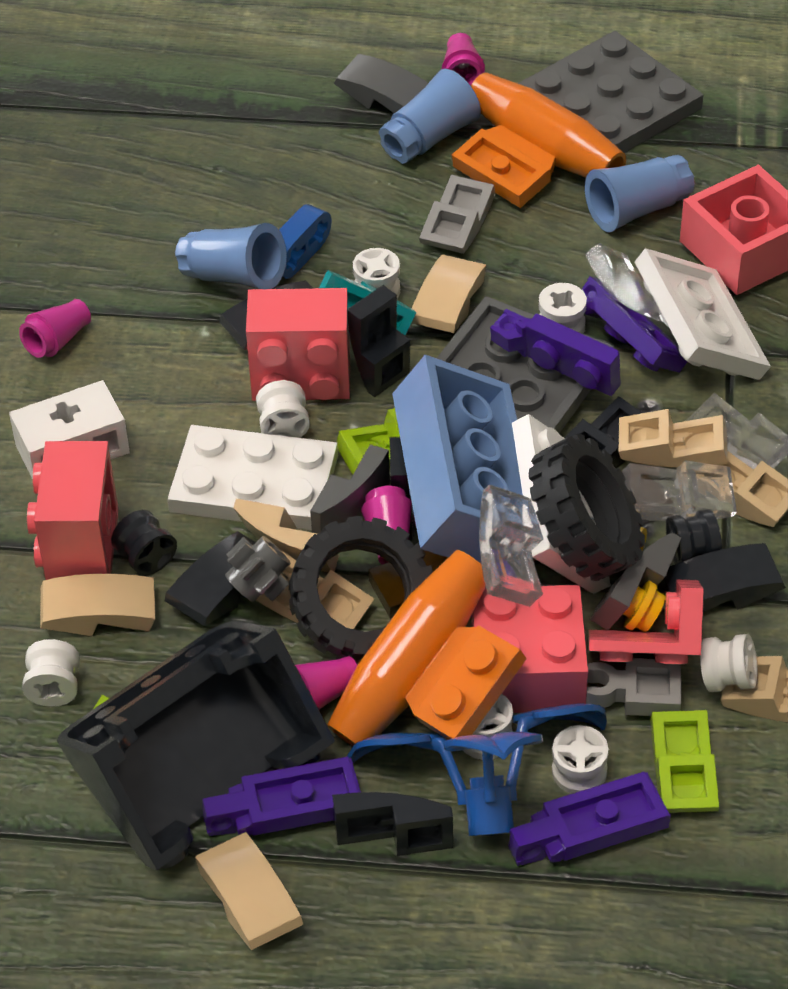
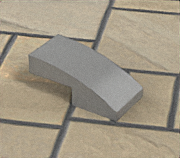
[419,175,495,254]

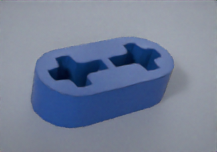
[279,204,332,279]

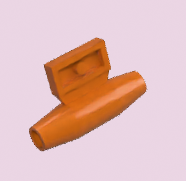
[452,73,626,208]
[327,550,527,747]

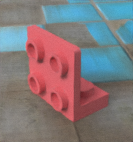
[588,580,704,664]

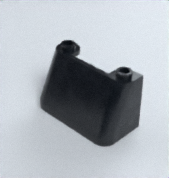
[57,621,336,870]

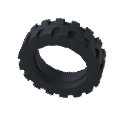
[528,434,645,581]
[288,516,433,661]

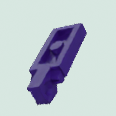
[581,276,688,373]
[490,309,621,397]
[202,757,361,836]
[508,771,671,866]

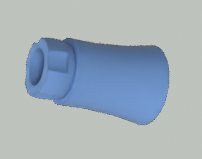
[379,69,481,164]
[585,155,695,232]
[175,223,287,289]

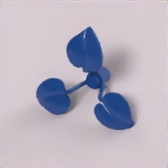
[347,703,607,836]

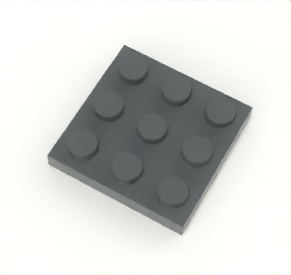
[518,31,704,153]
[437,296,614,434]

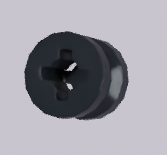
[111,509,177,576]
[666,509,722,564]

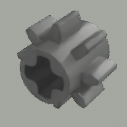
[225,536,291,602]

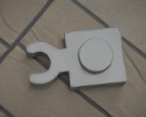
[586,658,681,716]

